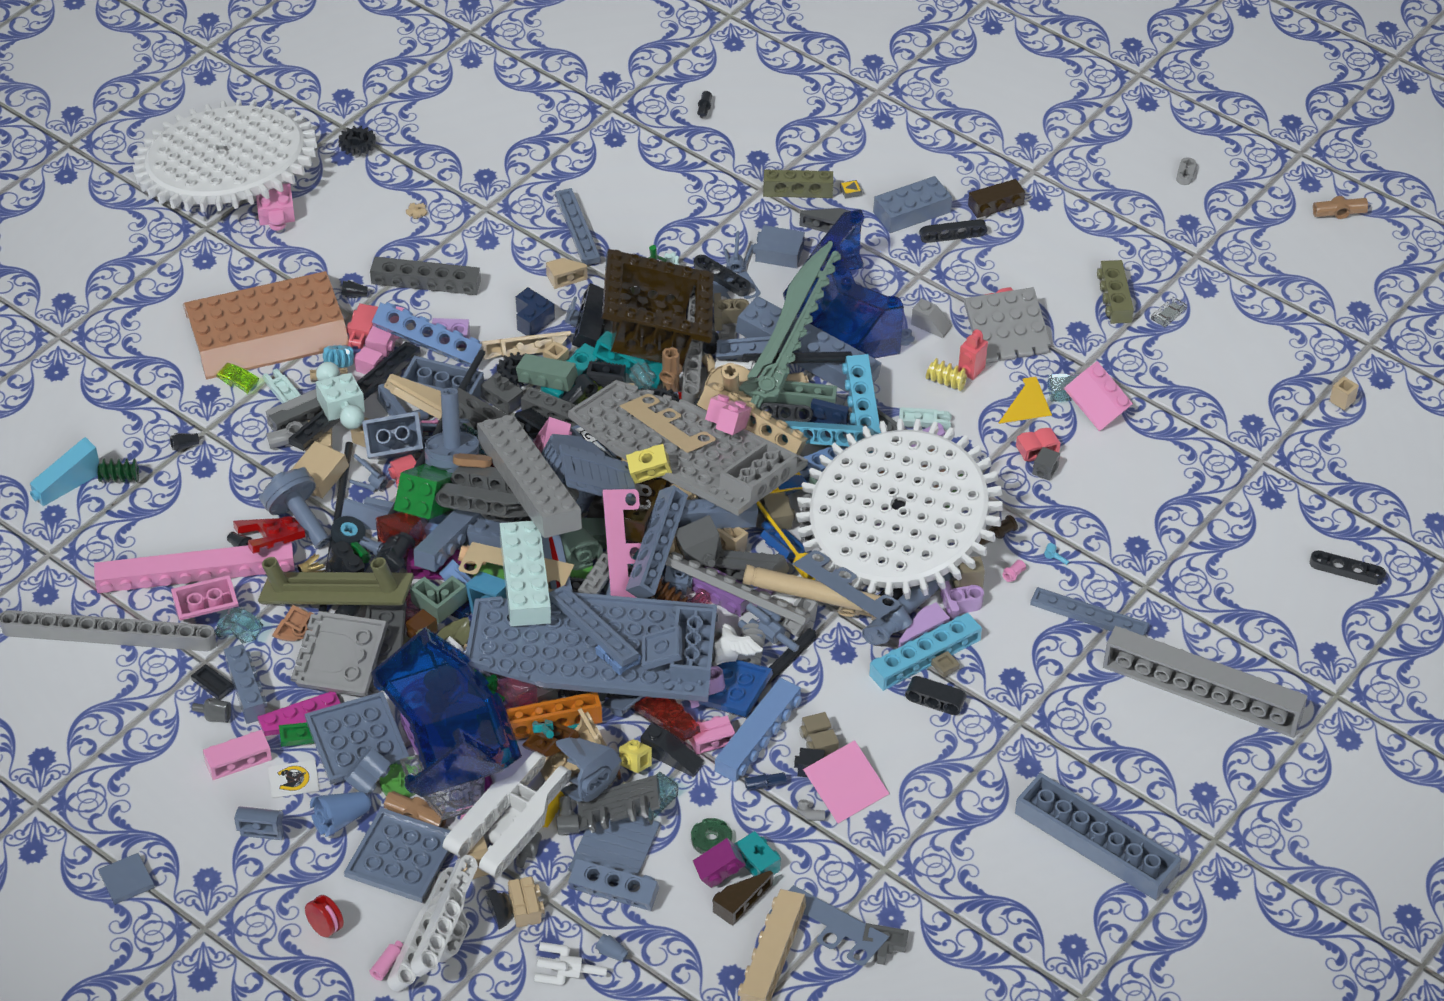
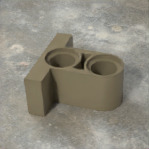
[714,293,749,331]

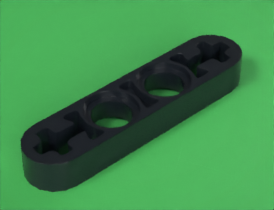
[919,219,988,243]
[693,255,751,297]
[1309,550,1386,585]

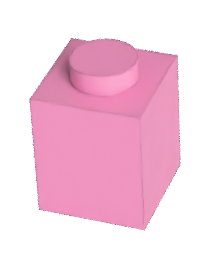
[354,347,384,375]

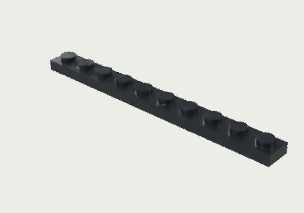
[288,341,421,451]

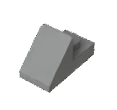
[781,597,818,637]

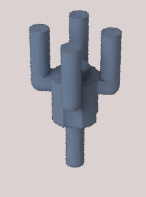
[738,603,799,652]

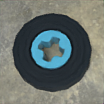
[331,516,366,545]

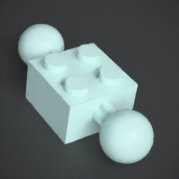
[315,362,365,429]

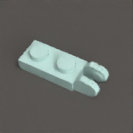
[262,368,301,403]
[899,407,952,430]

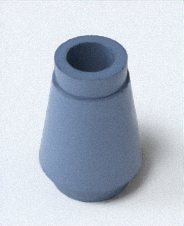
[595,934,629,962]

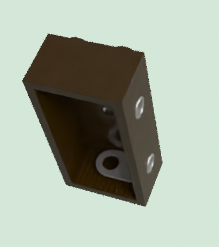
[623,478,667,543]

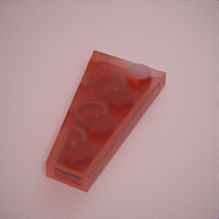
[634,697,700,741]

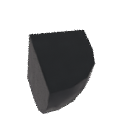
[486,889,513,930]

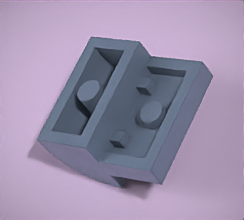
[234,806,284,841]

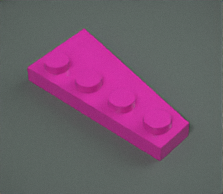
[257,691,341,736]

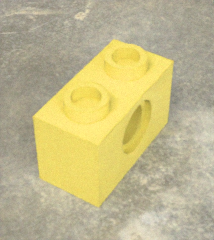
[626,444,672,484]

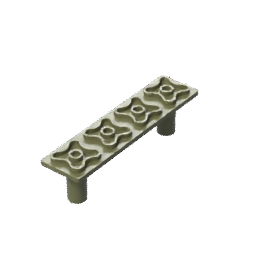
[258,557,414,605]

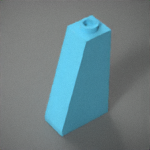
[30,437,99,506]

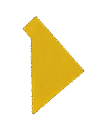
[998,376,1052,424]

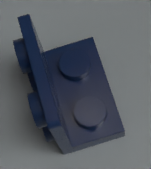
[807,398,849,446]

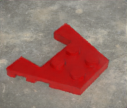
[233,516,305,554]

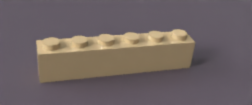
[738,889,806,1001]

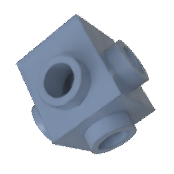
[664,565,693,595]

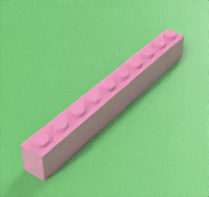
[94,541,295,593]

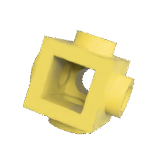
[619,739,652,773]

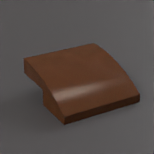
[522,721,580,757]

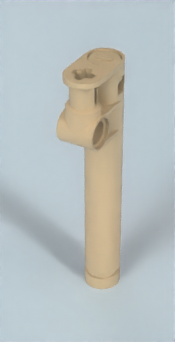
[742,565,881,620]

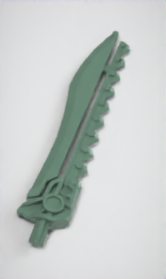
[739,241,841,409]

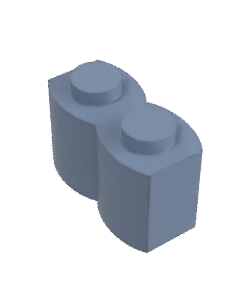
[343,746,391,794]

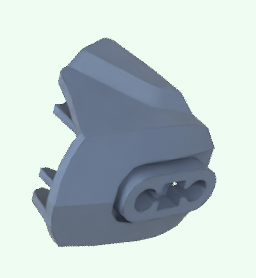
[556,737,622,802]

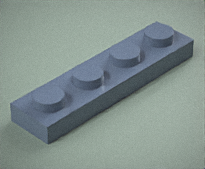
[716,336,789,360]

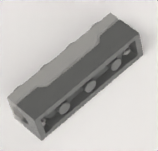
[266,389,323,431]

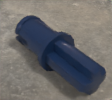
[744,772,787,791]

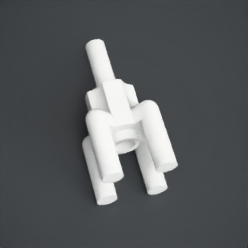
[534,942,607,985]

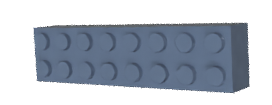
[735,296,882,394]
[1015,772,1182,901]

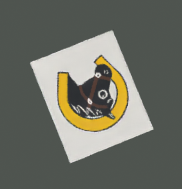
[268,760,319,798]

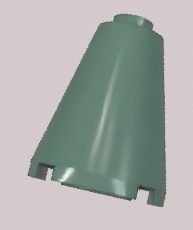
[560,526,603,570]

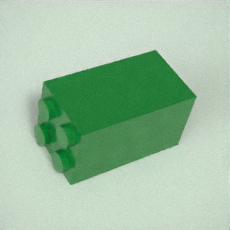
[394,464,454,519]

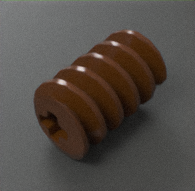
[650,576,689,602]

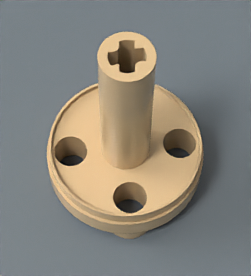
[704,363,752,402]

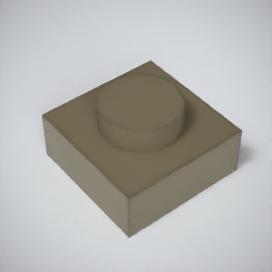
[931,651,960,677]

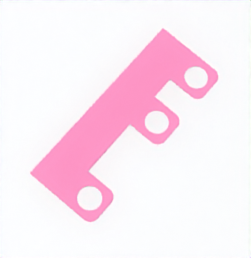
[603,489,641,598]

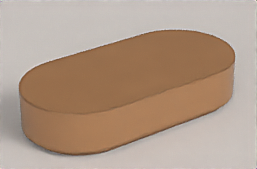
[453,453,492,468]

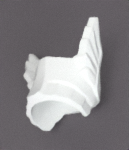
[712,623,763,666]

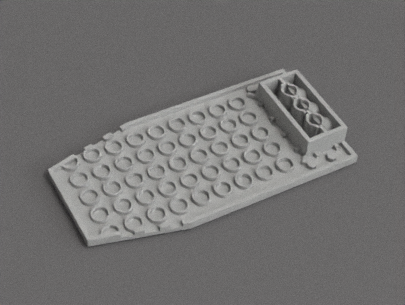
[568,380,808,516]

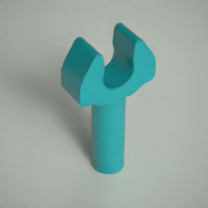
[532,719,554,739]

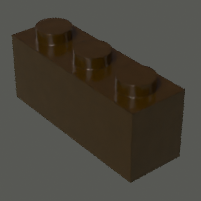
[968,179,1025,218]

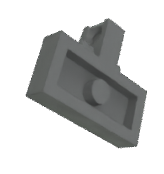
[862,923,909,965]

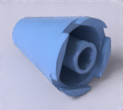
[310,792,371,837]

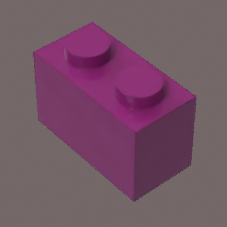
[693,838,746,888]

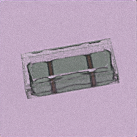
[1151,296,1187,328]

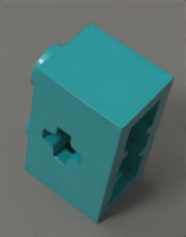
[734,831,781,876]

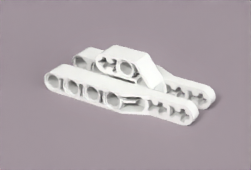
[443,751,572,878]
[387,855,478,992]

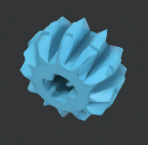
[323,345,354,368]

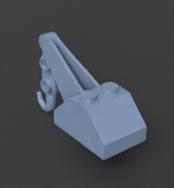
[362,411,469,459]

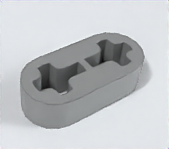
[1176,157,1196,185]

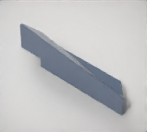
[341,496,430,535]

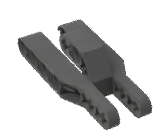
[435,466,579,522]

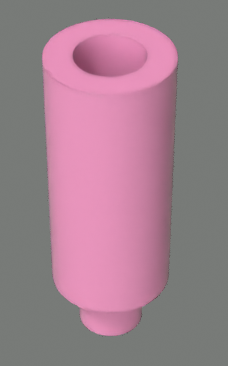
[369,940,403,981]

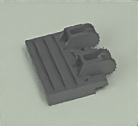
[578,775,661,833]

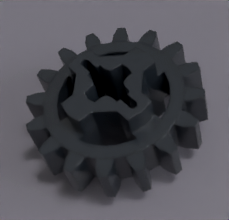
[338,126,376,156]
[497,352,526,386]

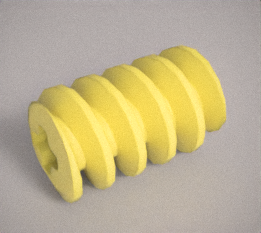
[926,358,967,391]

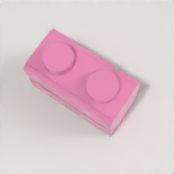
[688,715,735,754]

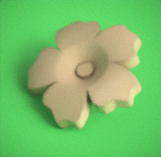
[406,203,427,219]

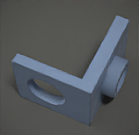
[565,296,579,326]

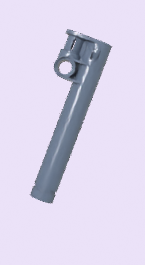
[862,572,954,645]

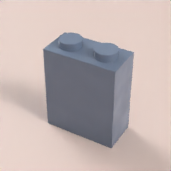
[753,225,805,269]

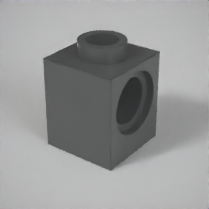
[1032,447,1060,481]

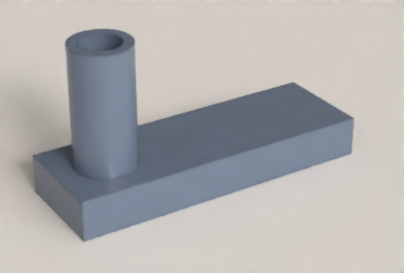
[377,383,428,420]

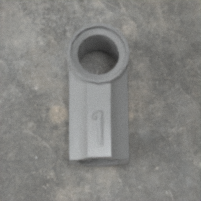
[266,421,303,449]

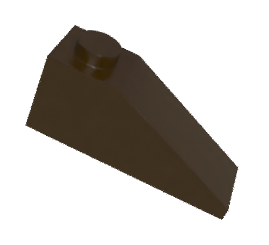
[712,871,773,926]

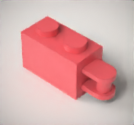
[346,303,378,349]
[958,329,988,380]

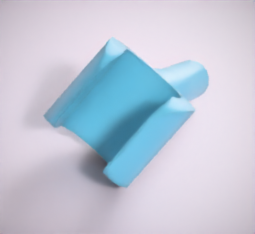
[1044,543,1069,565]

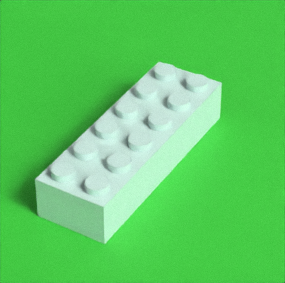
[500,521,551,626]

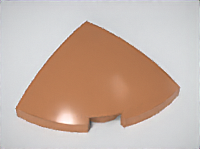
[272,605,314,641]

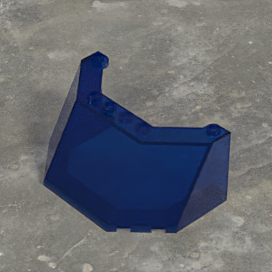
[783,209,904,359]
[371,627,522,797]

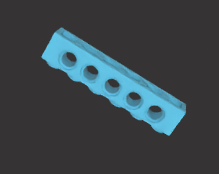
[842,354,881,453]
[869,612,982,691]

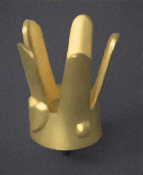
[297,554,325,572]

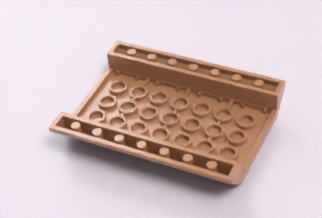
[183,271,349,380]

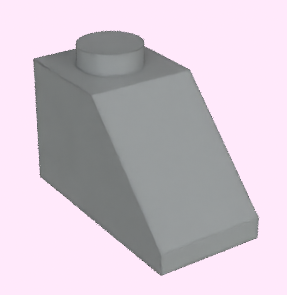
[911,298,952,338]

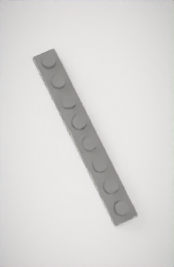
[665,552,812,626]

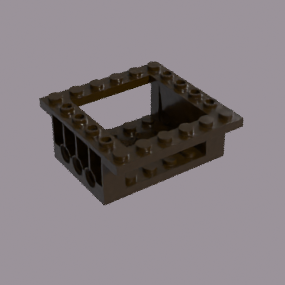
[602,249,714,368]

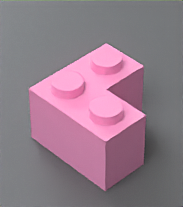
[705,394,752,435]

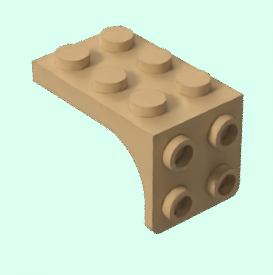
[540,708,607,781]

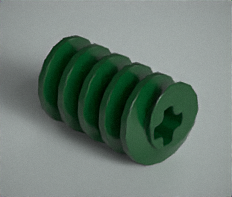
[98,458,139,483]

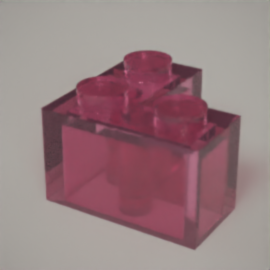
[496,677,538,709]

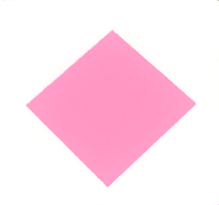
[803,740,889,823]

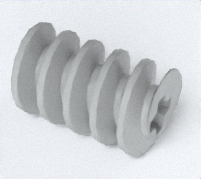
[737,623,766,665]

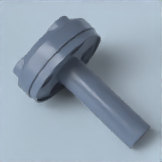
[425,388,481,473]
[259,467,331,549]

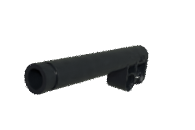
[334,532,416,617]

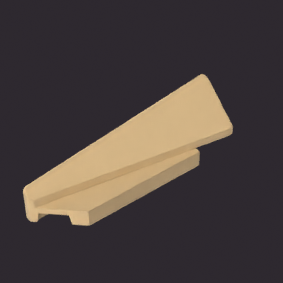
[480,331,571,360]
[384,374,442,420]

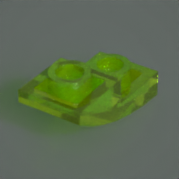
[216,363,259,394]

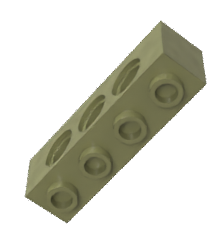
[763,169,833,198]
[1097,260,1134,324]

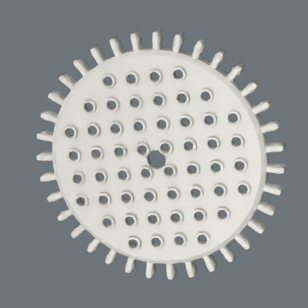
[133,99,318,212]
[796,419,1003,600]

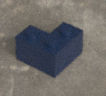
[515,287,555,336]

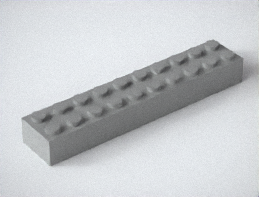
[477,415,582,538]
[1103,626,1308,738]

